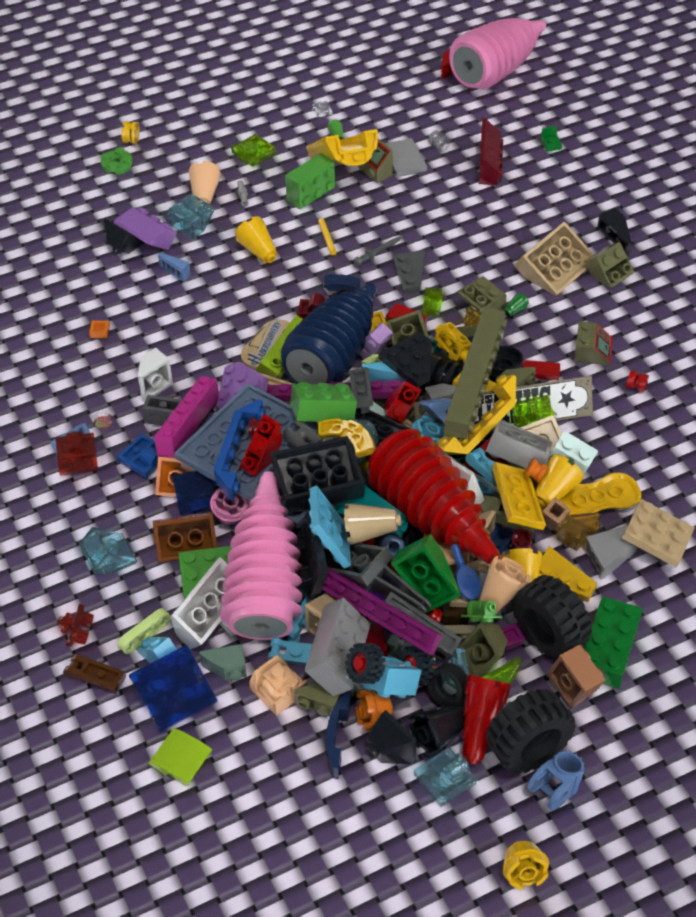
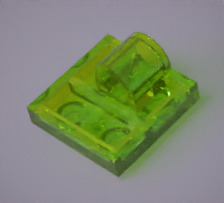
[231,134,276,167]
[512,395,555,428]

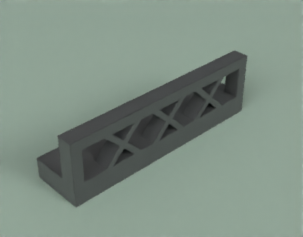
[385,592,462,664]

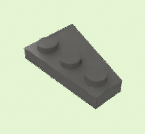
[392,250,425,294]

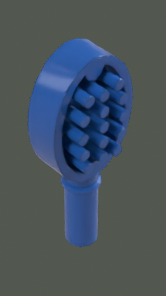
[451,544,481,601]

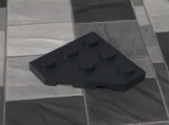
[378,332,432,387]

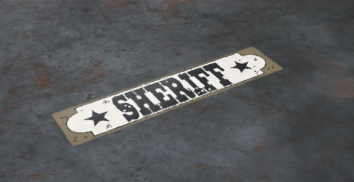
[414,376,593,431]

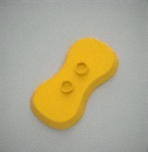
[560,473,642,520]

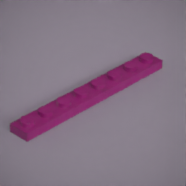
[266,380,406,401]
[322,567,442,655]

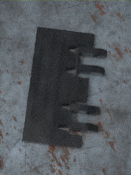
[294,509,328,600]

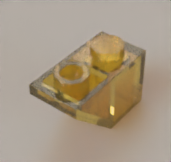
[557,512,601,551]

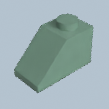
[199,644,247,680]

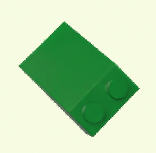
[391,534,461,612]

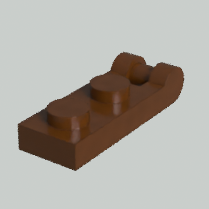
[63,654,126,693]

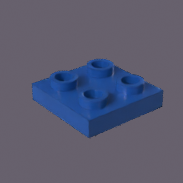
[117,434,158,478]

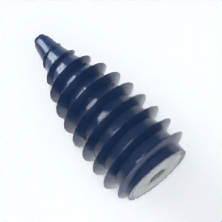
[281,283,377,384]

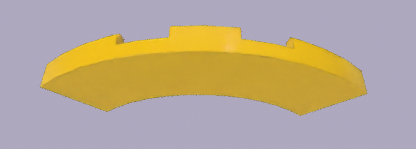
[318,418,376,458]

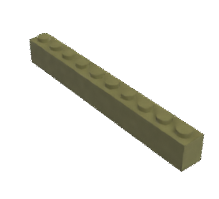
[443,307,507,440]

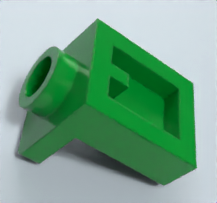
[541,126,562,152]

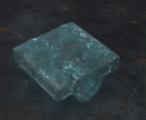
[414,747,477,807]

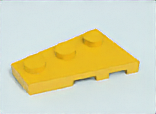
[539,546,597,602]

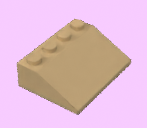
[514,222,594,296]

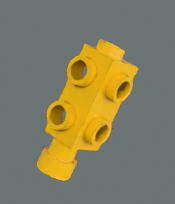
[434,322,471,364]

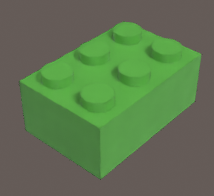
[285,153,335,210]
[290,382,357,422]

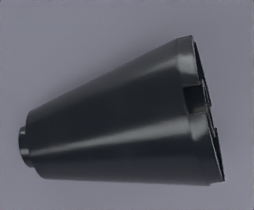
[408,704,465,756]

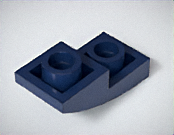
[323,274,361,293]

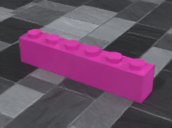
[154,376,219,458]

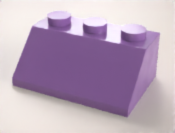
[114,207,177,250]

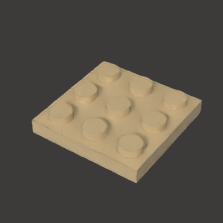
[622,499,695,568]

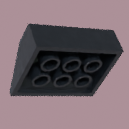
[270,436,365,514]

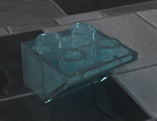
[167,194,215,239]

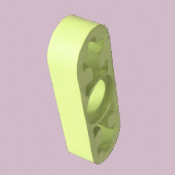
[117,608,171,654]

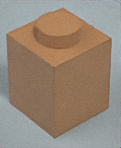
[542,497,571,531]

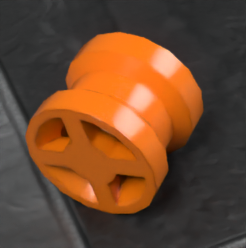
[524,458,548,482]

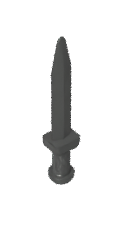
[353,236,404,266]

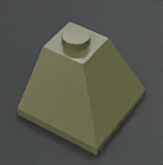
[456,622,508,677]

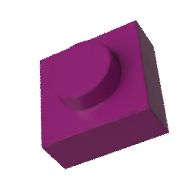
[501,623,525,651]

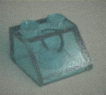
[79,527,137,575]

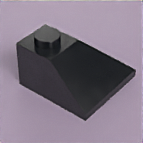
[104,218,145,254]
[366,710,417,764]

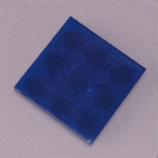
[129,645,218,733]

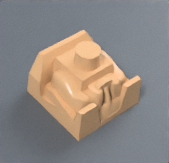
[249,655,308,716]

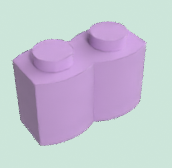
[360,323,393,359]

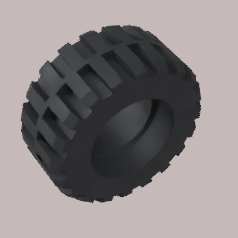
[512,575,592,659]
[486,689,575,773]

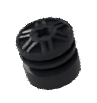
[489,345,523,383]
[419,354,462,392]

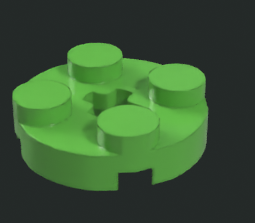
[101,147,133,175]

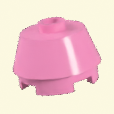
[210,488,249,525]

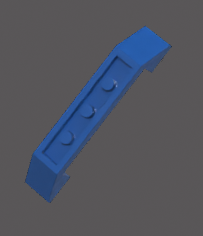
[214,399,266,501]

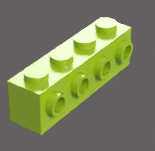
[256,315,303,379]

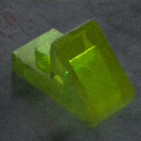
[422,287,445,317]

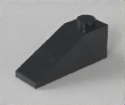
[597,208,631,256]

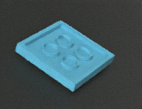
[308,485,351,569]

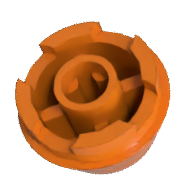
[355,689,393,731]

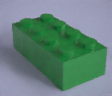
[585,596,643,689]

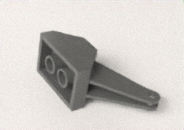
[327,543,431,614]

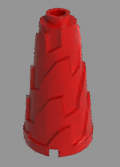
[462,674,511,764]

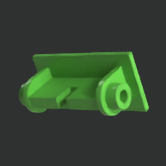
[461,600,502,622]

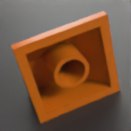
[155,456,200,499]

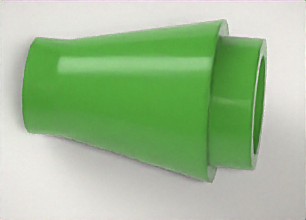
[327,119,344,140]

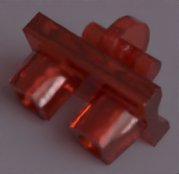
[57,604,94,647]

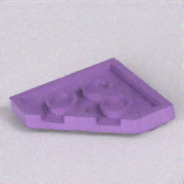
[216,361,268,410]

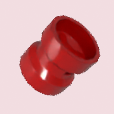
[626,370,649,392]

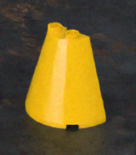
[306,129,378,166]

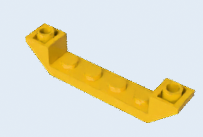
[436,375,516,455]

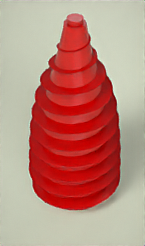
[368,429,501,564]

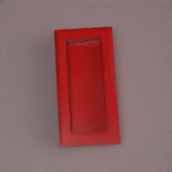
[523,360,560,380]

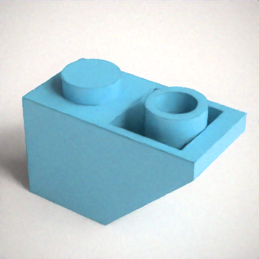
[137,636,183,671]

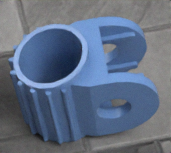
[527,750,585,811]

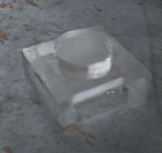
[312,101,332,118]

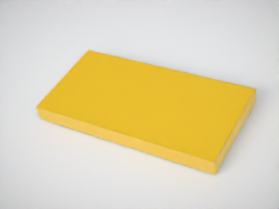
[491,462,546,530]

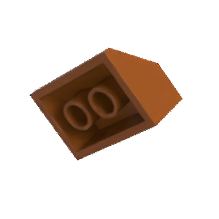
[153,512,217,563]

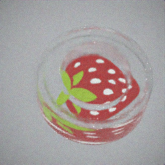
[93,410,113,429]

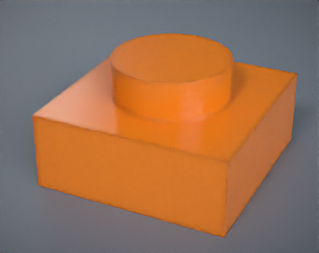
[89,320,110,338]

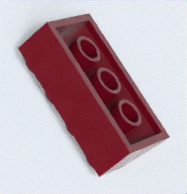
[479,118,503,185]

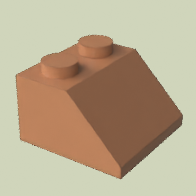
[547,645,605,709]

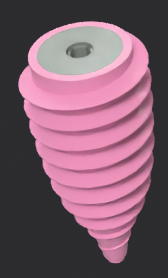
[449,18,546,89]
[220,471,303,640]

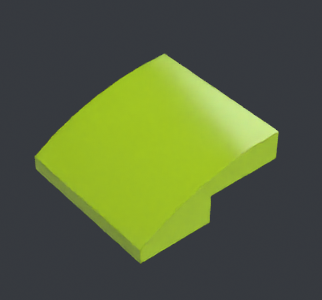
[148,728,212,787]

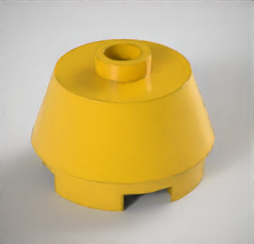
[503,841,549,890]

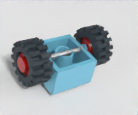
[345,643,435,698]

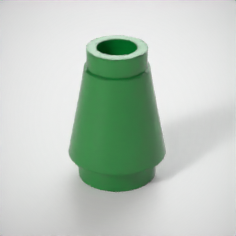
[503,293,529,317]

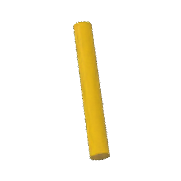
[318,218,337,256]

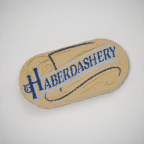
[241,320,290,371]

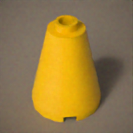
[235,216,277,263]
[535,454,584,509]
[501,548,543,600]

